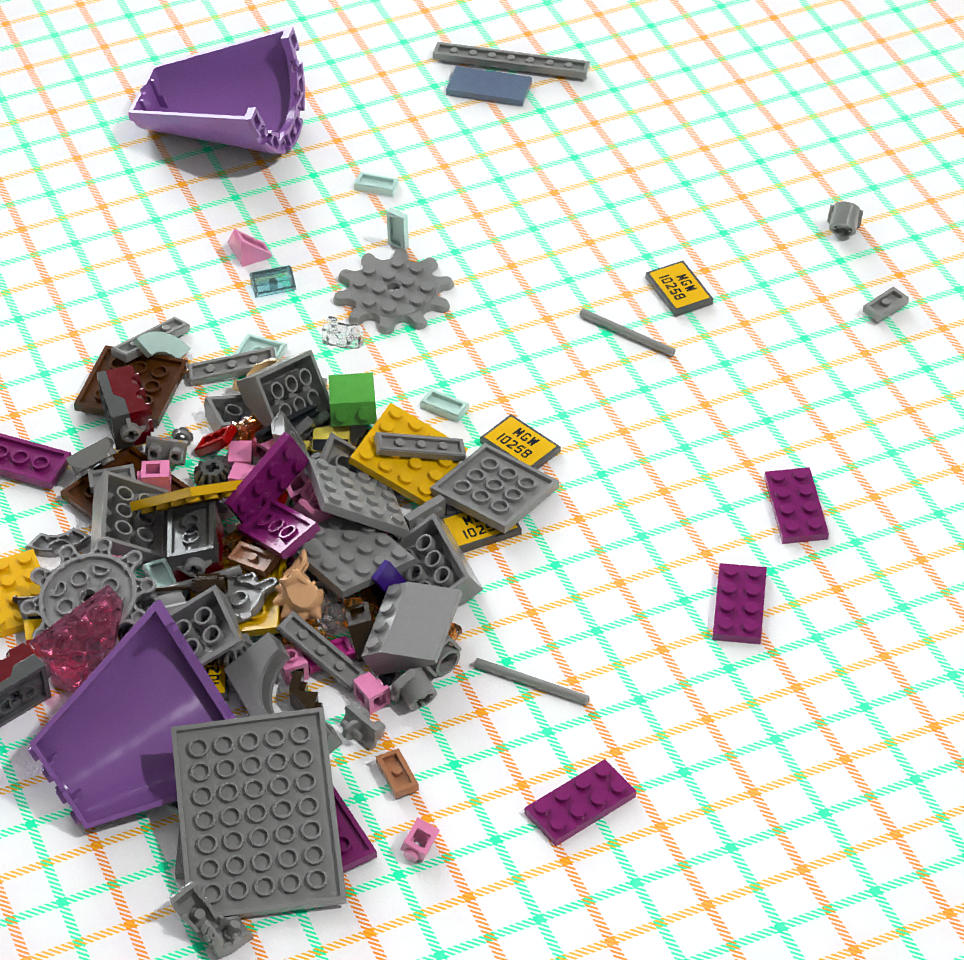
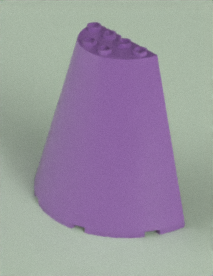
[128,26,305,154]
[27,599,236,829]

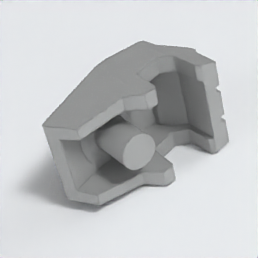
[169,881,218,937]
[200,915,253,958]

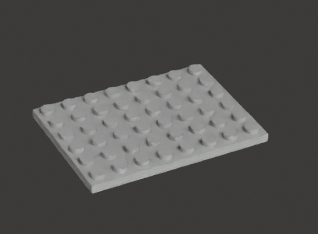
[171,707,347,918]

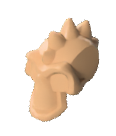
[272,549,324,621]

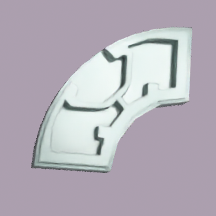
[133,332,191,358]

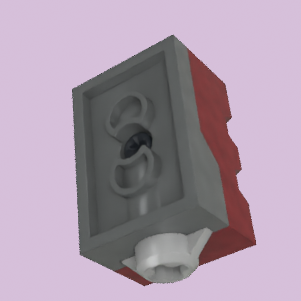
[97,365,154,450]
[167,499,224,583]
[0,642,52,728]

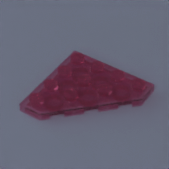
[29,585,124,694]

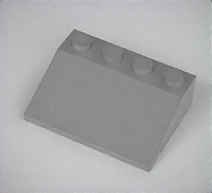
[236,349,330,428]
[90,470,169,562]
[396,513,483,606]
[361,582,463,676]
[169,585,243,666]

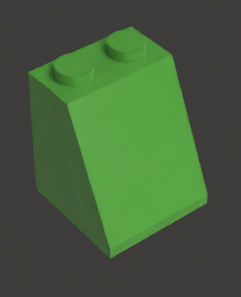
[328,372,377,427]

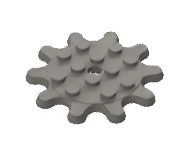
[333,249,454,335]
[20,537,157,658]

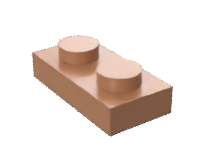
[227,541,280,578]
[375,748,419,799]

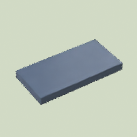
[446,66,532,106]

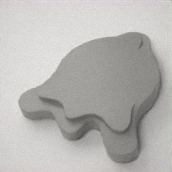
[225,572,279,623]

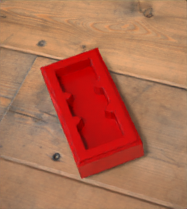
[194,425,238,457]

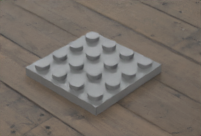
[430,443,559,534]
[305,457,409,538]
[292,516,416,599]

